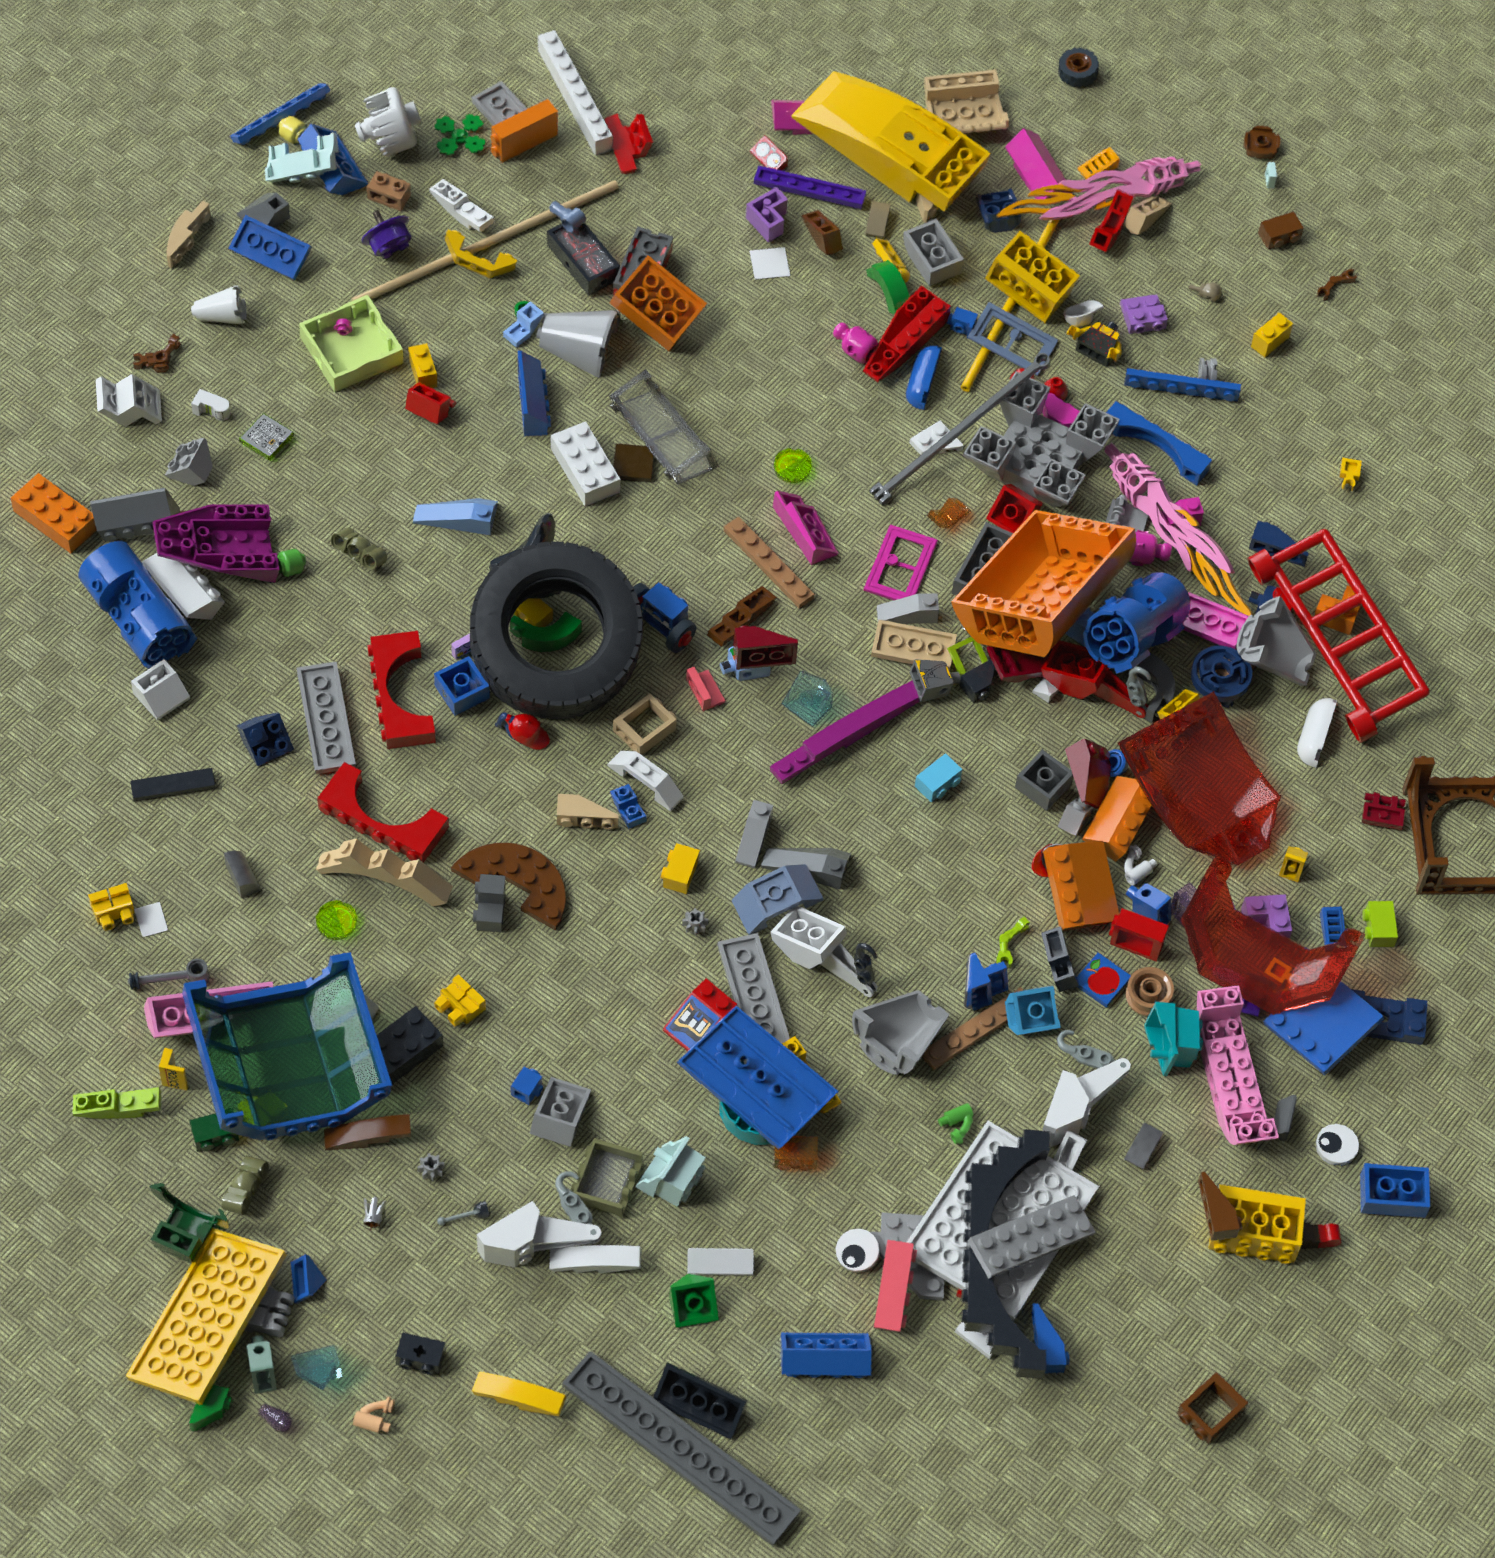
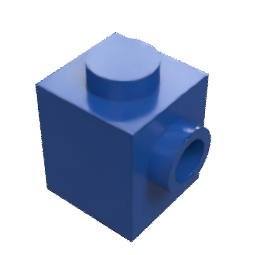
[511,1067,544,1105]

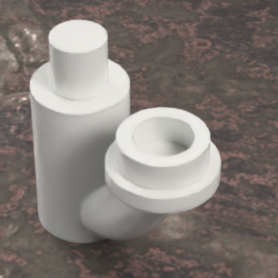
[1124,845,1157,885]

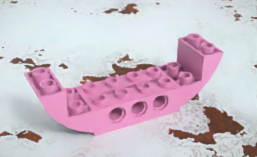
[1197,986,1279,1145]

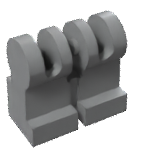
[244,1287,295,1337]

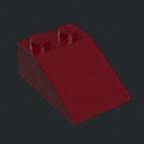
[733,626,798,670]
[1065,738,1111,809]

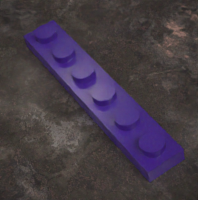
[754,165,866,209]

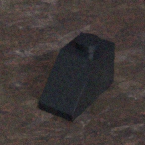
[959,659,995,703]

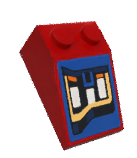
[663,978,737,1052]

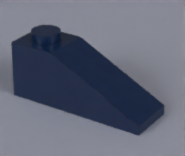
[1249,520,1309,567]

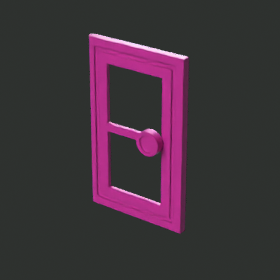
[863,524,938,600]

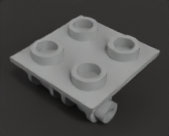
[1106,495,1148,531]

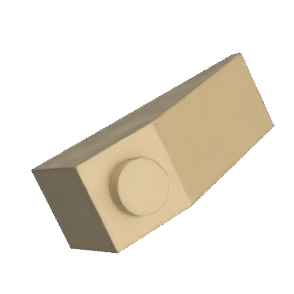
[1123,195,1171,235]

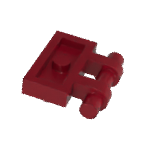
[1361,792,1406,830]

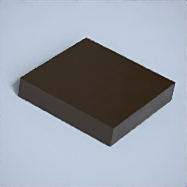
[613,443,654,483]

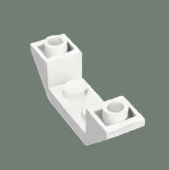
[608,751,683,812]

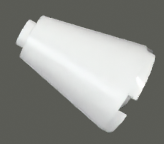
[191,286,247,324]

